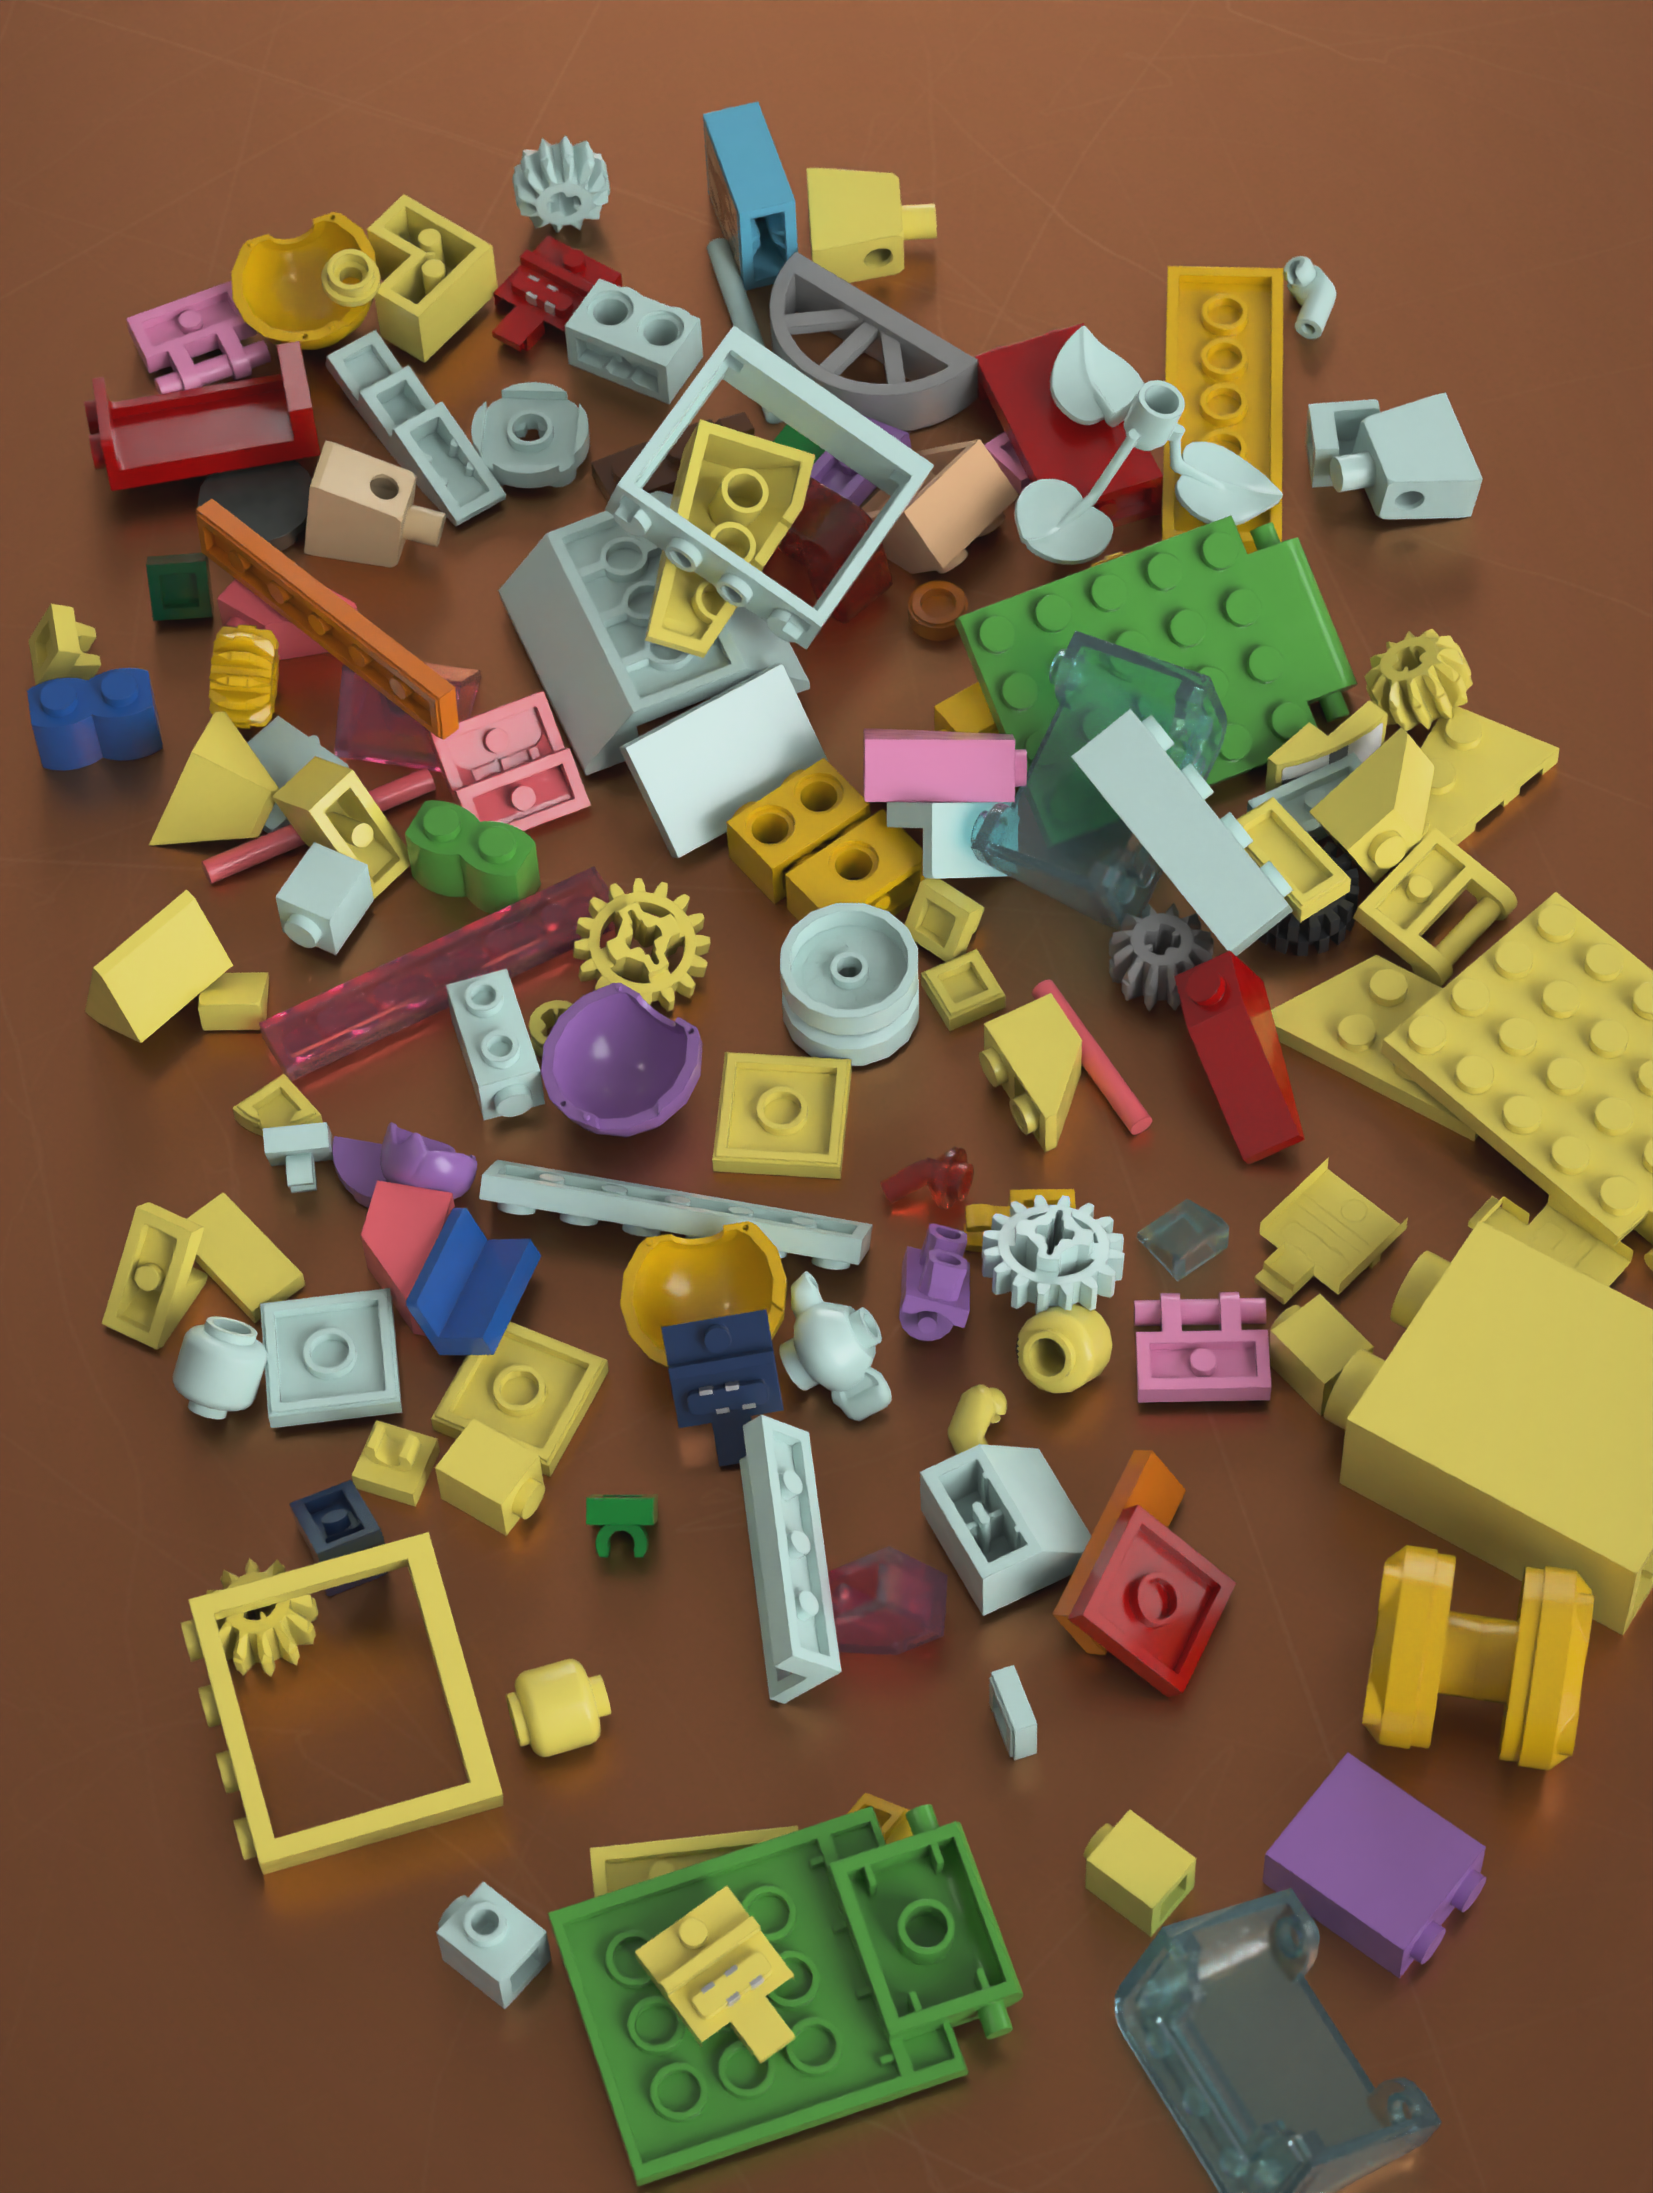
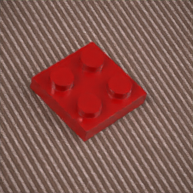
[1068,1505,1236,1697]

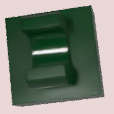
[146,553,214,621]

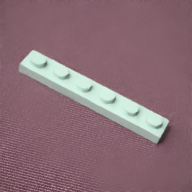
[479,1160,873,1270]

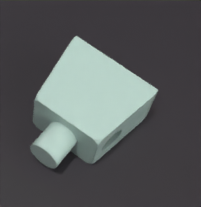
[1330,393,1483,520]

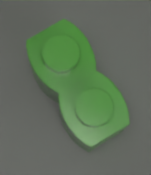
[405,800,541,918]

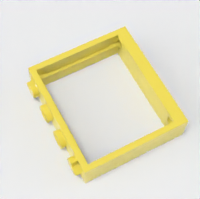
[181,1532,503,1875]

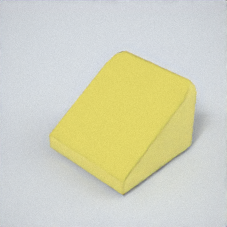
[198,972,269,1031]

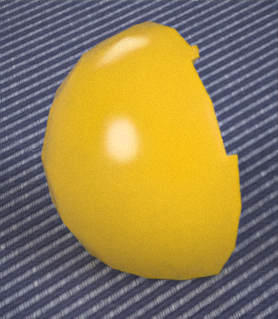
[231,212,376,350]
[620,1221,787,1368]

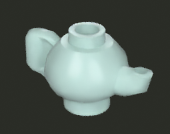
[779,1271,892,1421]

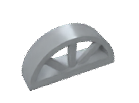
[770,251,978,432]

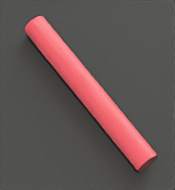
[1032,980,1152,1135]

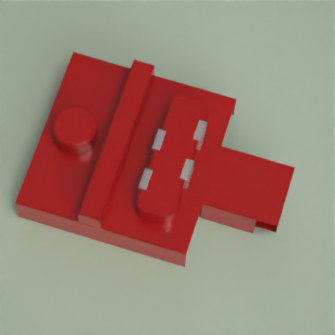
[492,235,623,352]

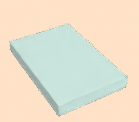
[619,664,829,858]

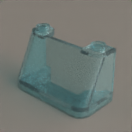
[971,631,1227,931]
[1114,1888,1442,2193]

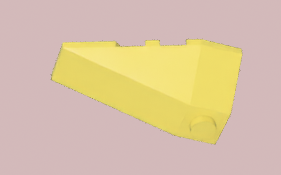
[645,419,815,658]

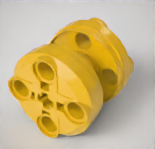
[1362,1545,1594,1771]

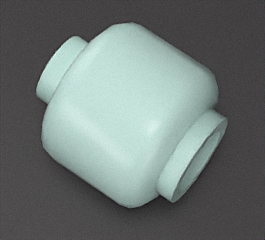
[172,1316,267,1419]

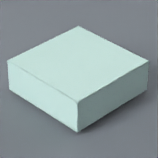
[989,1665,1037,1761]

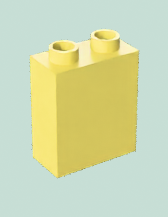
[1324,1220,1653,1635]

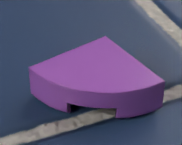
[332,1136,387,1208]

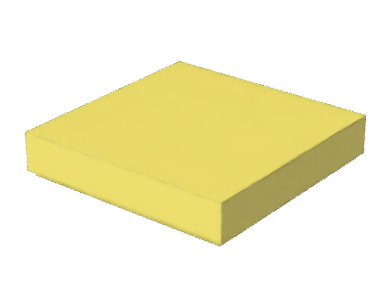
[712,1052,852,1179]
[431,1322,609,1477]

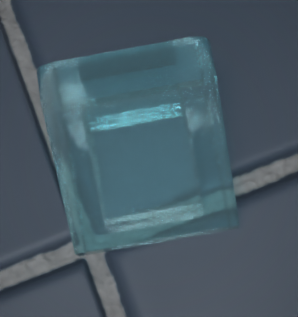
[1137,1199,1229,1282]

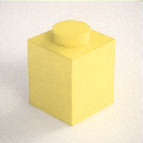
[1269,1294,1374,1416]
[435,1417,545,1536]
[1083,1810,1196,1937]

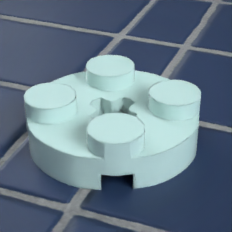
[471,382,590,488]

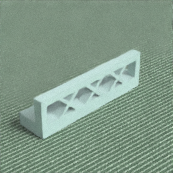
[739,1415,841,1704]

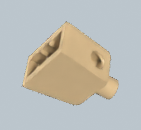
[304,440,446,568]

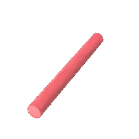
[201,767,436,884]

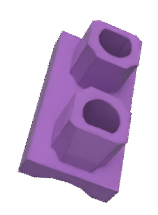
[899,1224,970,1341]

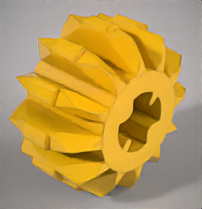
[208,624,280,729]

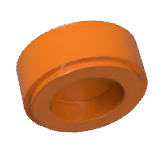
[908,580,968,641]

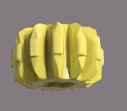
[1364,628,1473,731]
[207,1558,318,1677]

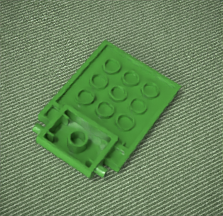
[954,515,1358,849]
[548,1804,1024,2187]

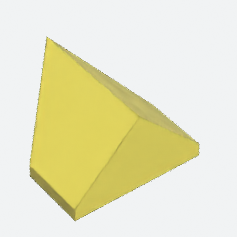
[149,712,280,846]

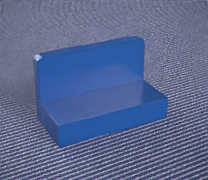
[406,1208,541,1355]

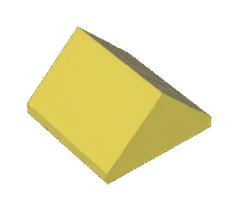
[85,889,233,1043]

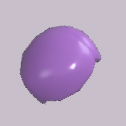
[380,1122,477,1199]

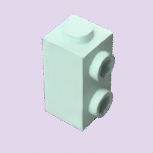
[446,969,545,1120]

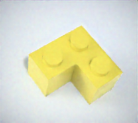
[367,194,498,363]

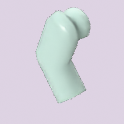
[1283,256,1336,339]

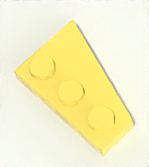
[1399,706,1560,863]

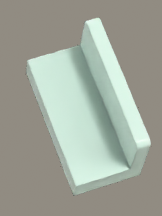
[887,802,1017,879]

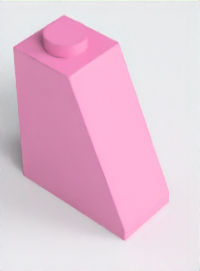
[863,728,1027,802]

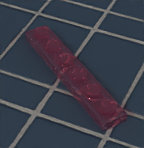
[259,866,615,1081]

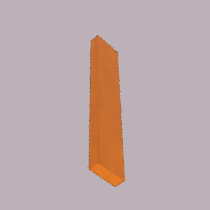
[196,499,459,740]

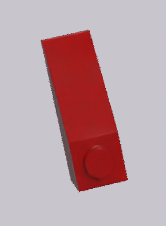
[1174,950,1305,1165]

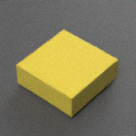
[921,949,1006,1032]

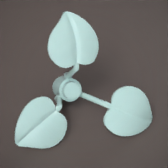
[1014,326,1283,565]

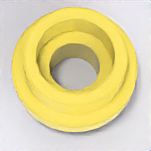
[322,249,380,307]

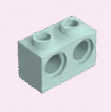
[565,279,703,404]

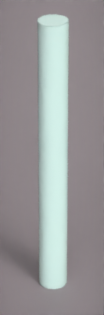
[707,238,783,424]

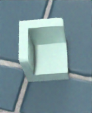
[1305,399,1380,488]

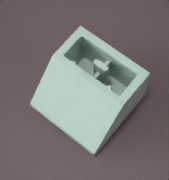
[920,1444,1091,1616]

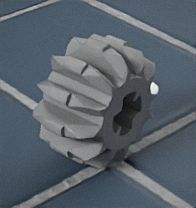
[1109,903,1214,1011]

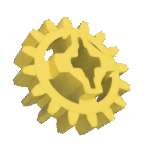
[573,878,711,1012]

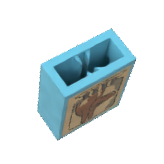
[703,102,798,291]

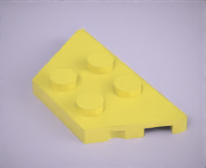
[1271,955,1478,1141]

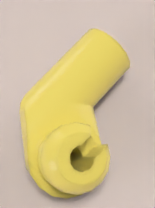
[948,1384,1007,1455]

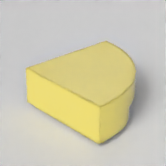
[232,1073,323,1136]

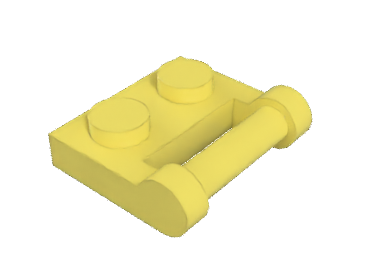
[1353,827,1518,987]

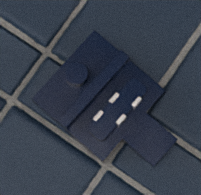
[661,1309,784,1467]

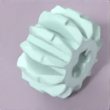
[512,135,610,233]

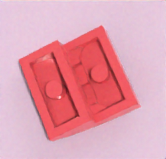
[427,691,591,831]

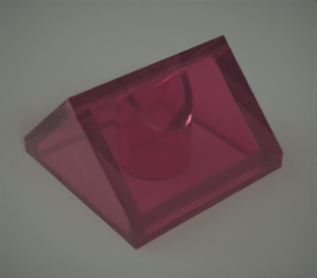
[334,662,481,772]

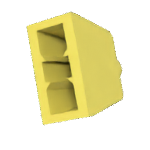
[807,168,937,283]

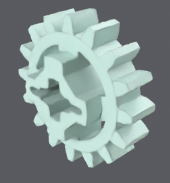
[982,1195,1125,1314]

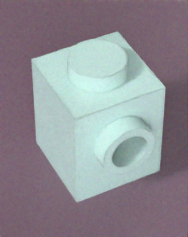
[275,842,374,955]
[436,1881,551,2010]

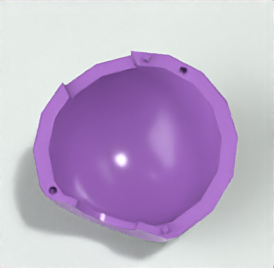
[541,983,703,1137]

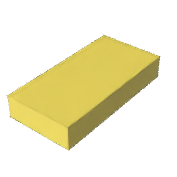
[1236,797,1351,923]
[187,1192,305,1323]

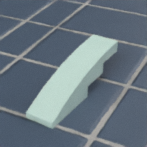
[325,330,506,526]

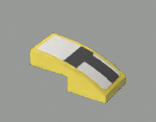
[1265,700,1388,793]

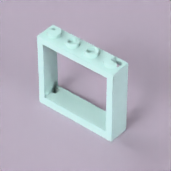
[604,326,934,650]

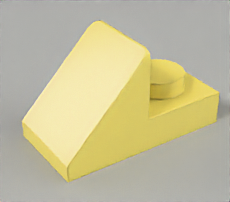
[102,1202,208,1350]

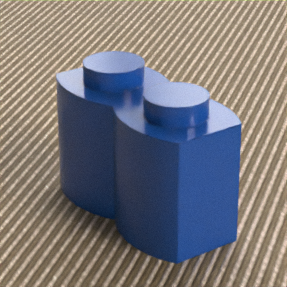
[27,668,163,770]

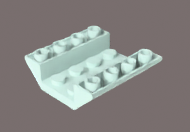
[498,491,810,776]

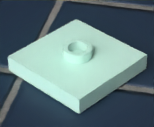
[260,1288,402,1428]

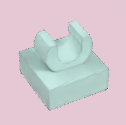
[263,1122,333,1193]

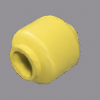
[1015,1303,1113,1394]
[506,1659,611,1757]

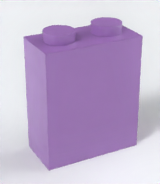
[1262,1752,1486,1978]

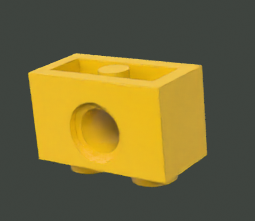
[785,809,926,921]

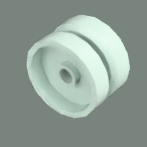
[780,903,919,1066]

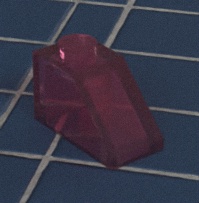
[828,1546,948,1655]

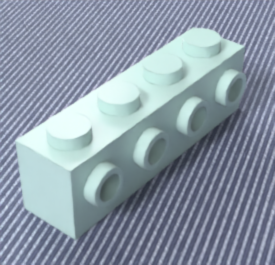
[1071,709,1293,956]

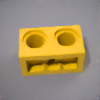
[726,758,870,904]

